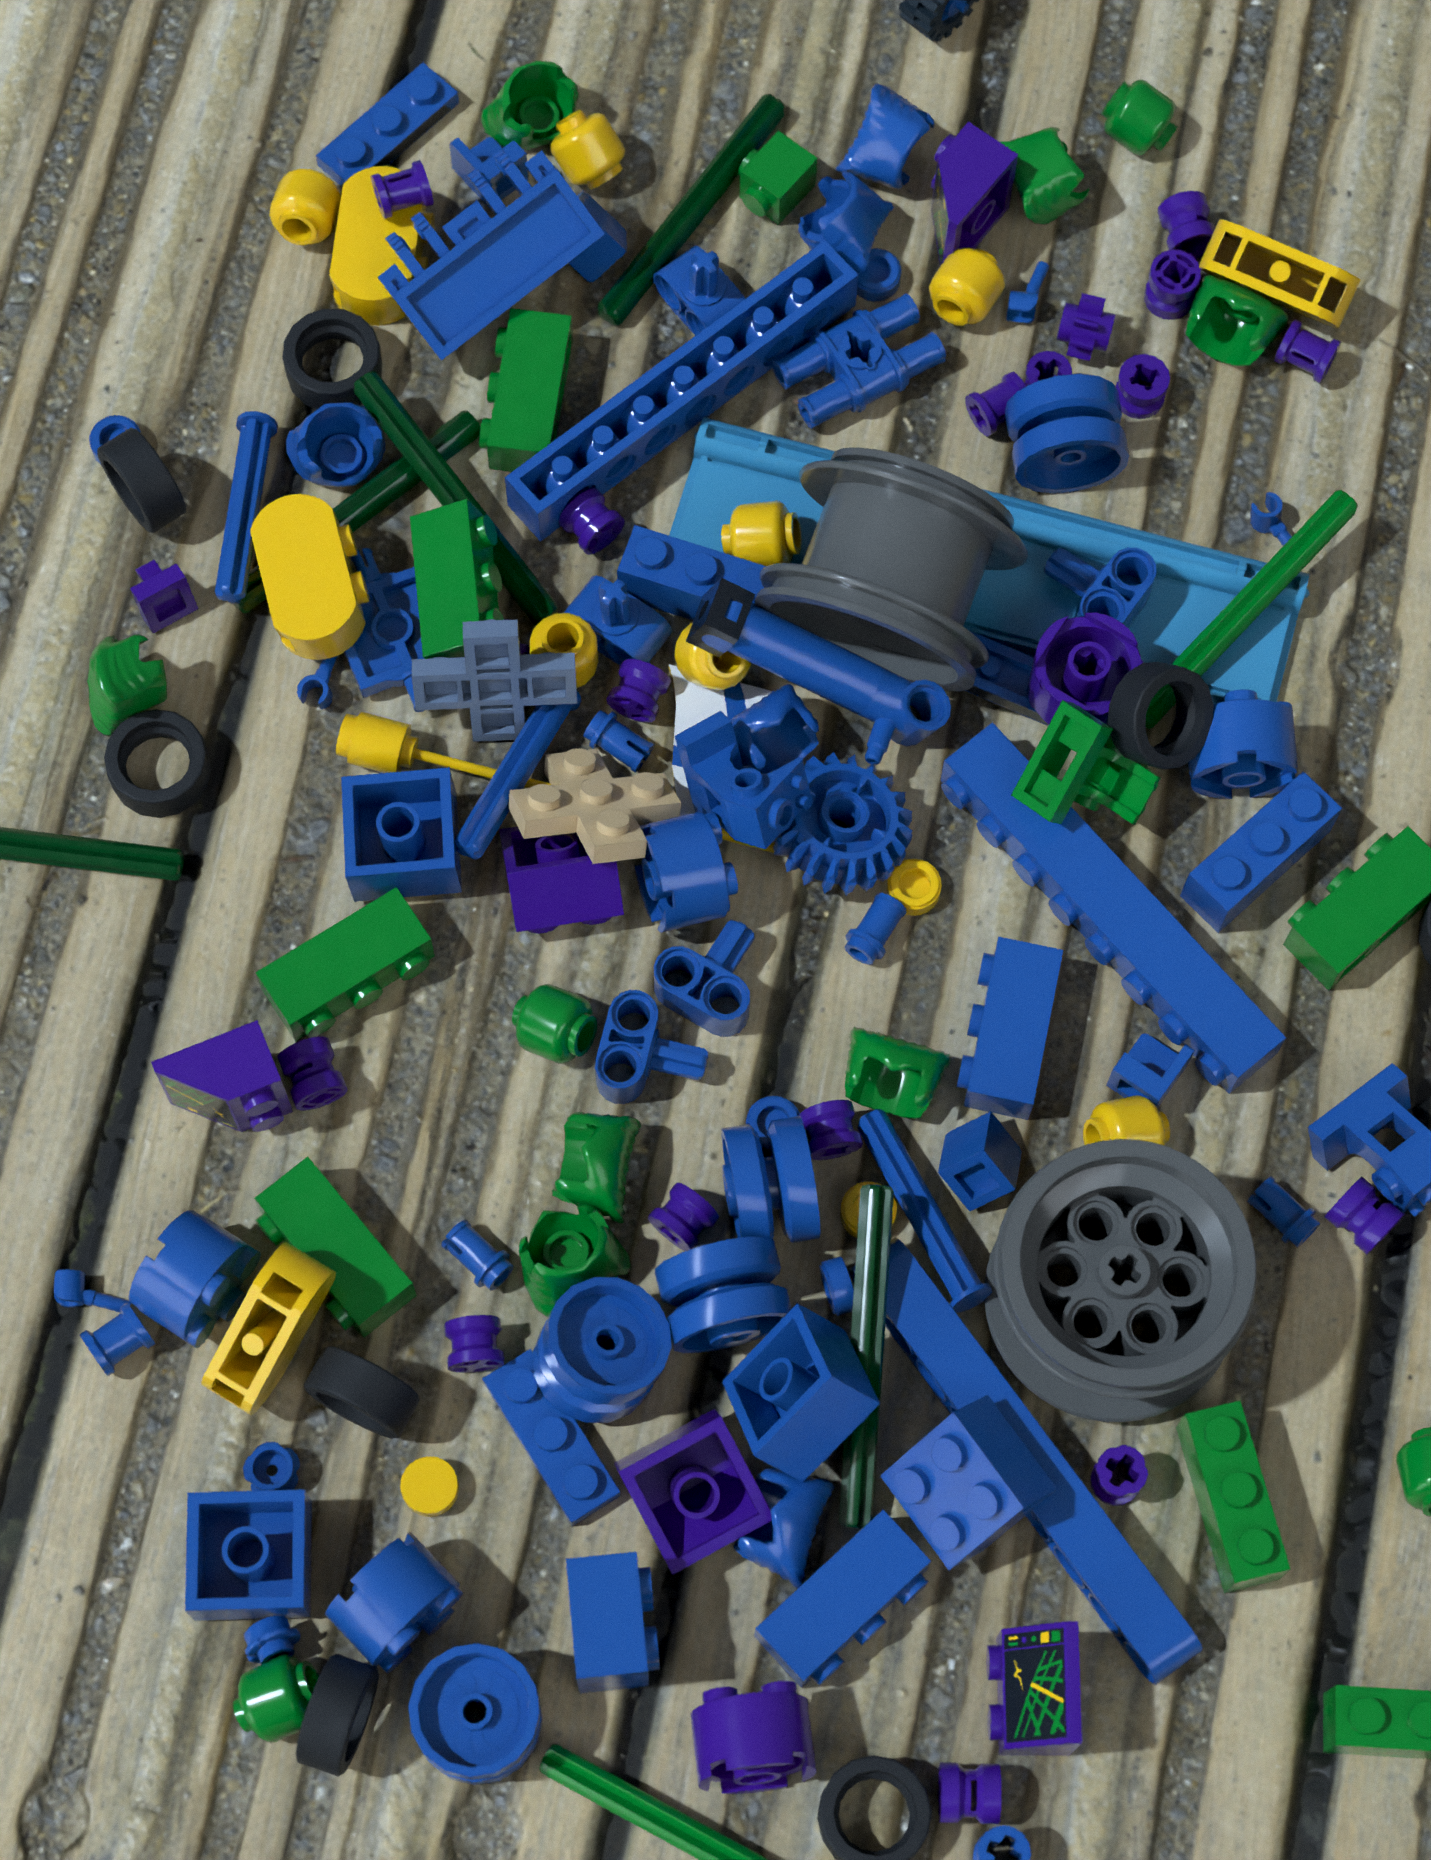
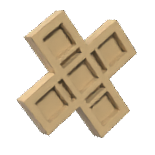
[508,748,681,864]

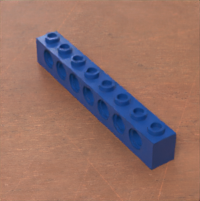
[505,240,858,542]

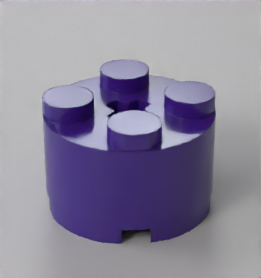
[1028,613,1143,725]
[690,1681,817,1794]

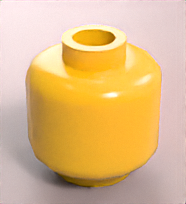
[551,109,625,190]
[269,169,341,245]
[929,248,1005,325]
[721,501,802,566]
[529,613,599,688]
[674,622,751,690]
[1083,1095,1170,1146]

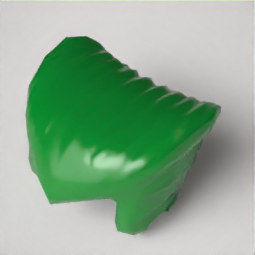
[481,60,579,150]
[1000,127,1090,225]
[1185,275,1288,366]
[87,634,167,736]
[845,1027,952,1118]
[552,1112,641,1224]
[519,1203,631,1317]

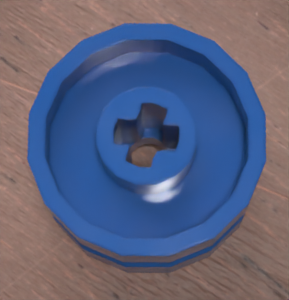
[1005,374,1129,494]
[721,1116,821,1243]
[655,1236,792,1353]
[532,1277,672,1423]
[408,1643,543,1785]

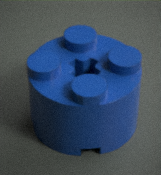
[1188,689,1298,799]
[635,812,738,933]
[129,1210,261,1348]
[325,1532,463,1673]

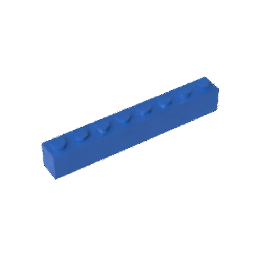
[940,722,1286,1094]

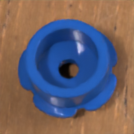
[243,1442,300,1491]
[244,1615,301,1665]

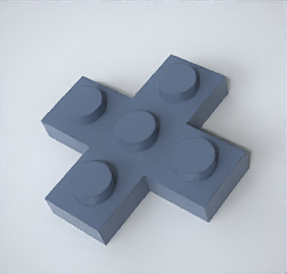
[412,619,577,742]

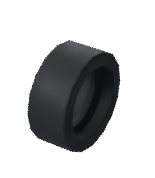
[282,309,383,409]
[97,428,186,533]
[1108,662,1214,769]
[104,709,211,818]
[304,1346,420,1439]
[296,1654,379,1776]
[817,1755,932,1860]

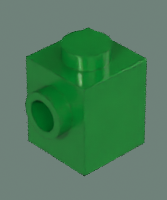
[738,130,818,226]

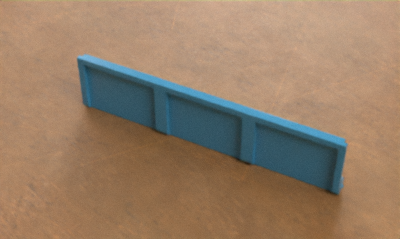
[669,417,1310,704]

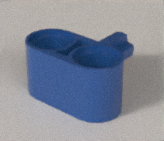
[653,246,746,336]
[1044,547,1156,628]
[564,575,672,666]
[654,920,755,1037]
[595,990,708,1104]

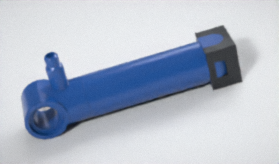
[686,578,951,765]

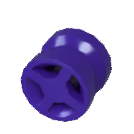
[1116,354,1170,419]
[559,488,625,555]
[606,659,671,723]
[799,1100,863,1161]
[648,1182,719,1251]
[444,1315,504,1373]

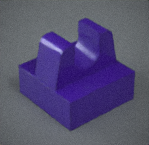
[130,560,199,634]

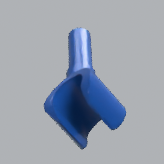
[1006,261,1049,323]
[1250,492,1292,546]
[297,655,338,709]
[54,1269,131,1313]

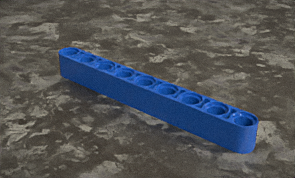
[849,1237,1202,1685]

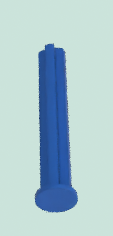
[215,411,278,604]
[455,691,582,860]
[858,1109,992,1313]

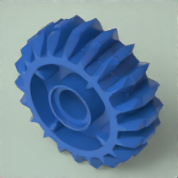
[773,752,913,896]

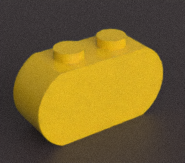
[329,166,435,326]
[1199,219,1361,329]
[250,494,370,660]
[201,1242,336,1415]

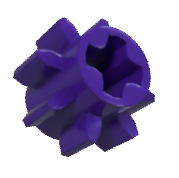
[1056,293,1116,361]

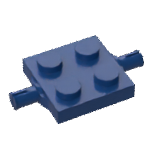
[344,548,424,712]

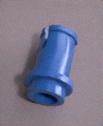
[583,710,655,773]
[845,893,907,965]
[1247,1176,1320,1248]
[441,1220,514,1291]

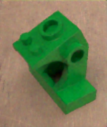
[1011,700,1161,825]

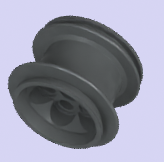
[754,447,1028,691]
[984,1139,1257,1422]

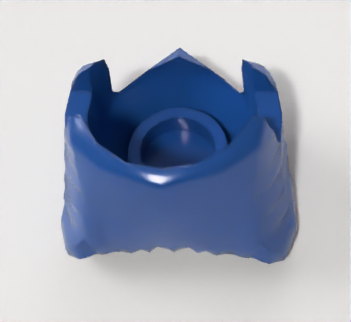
[836,84,934,189]
[798,170,895,275]
[286,402,386,487]
[731,684,819,774]
[734,1468,835,1588]

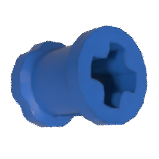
[79,1302,155,1376]
[972,1825,1031,1860]

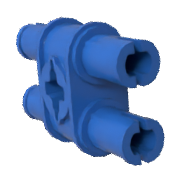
[772,293,946,429]

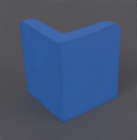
[449,137,529,208]
[568,190,627,282]
[1106,1033,1195,1108]
[938,1111,1022,1212]

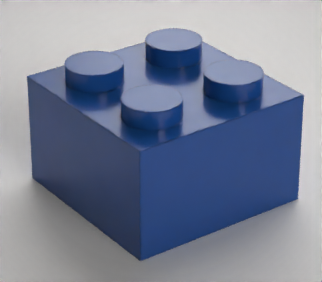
[341,767,462,902]
[722,1303,880,1482]
[880,1395,1057,1570]
[185,1489,312,1621]
[566,1552,660,1693]

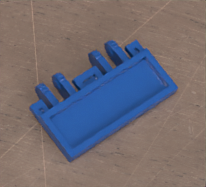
[377,149,605,361]

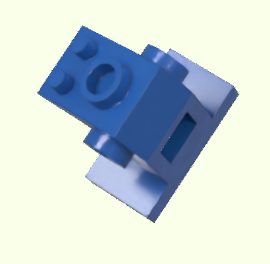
[675,711,812,849]
[1308,1063,1431,1217]

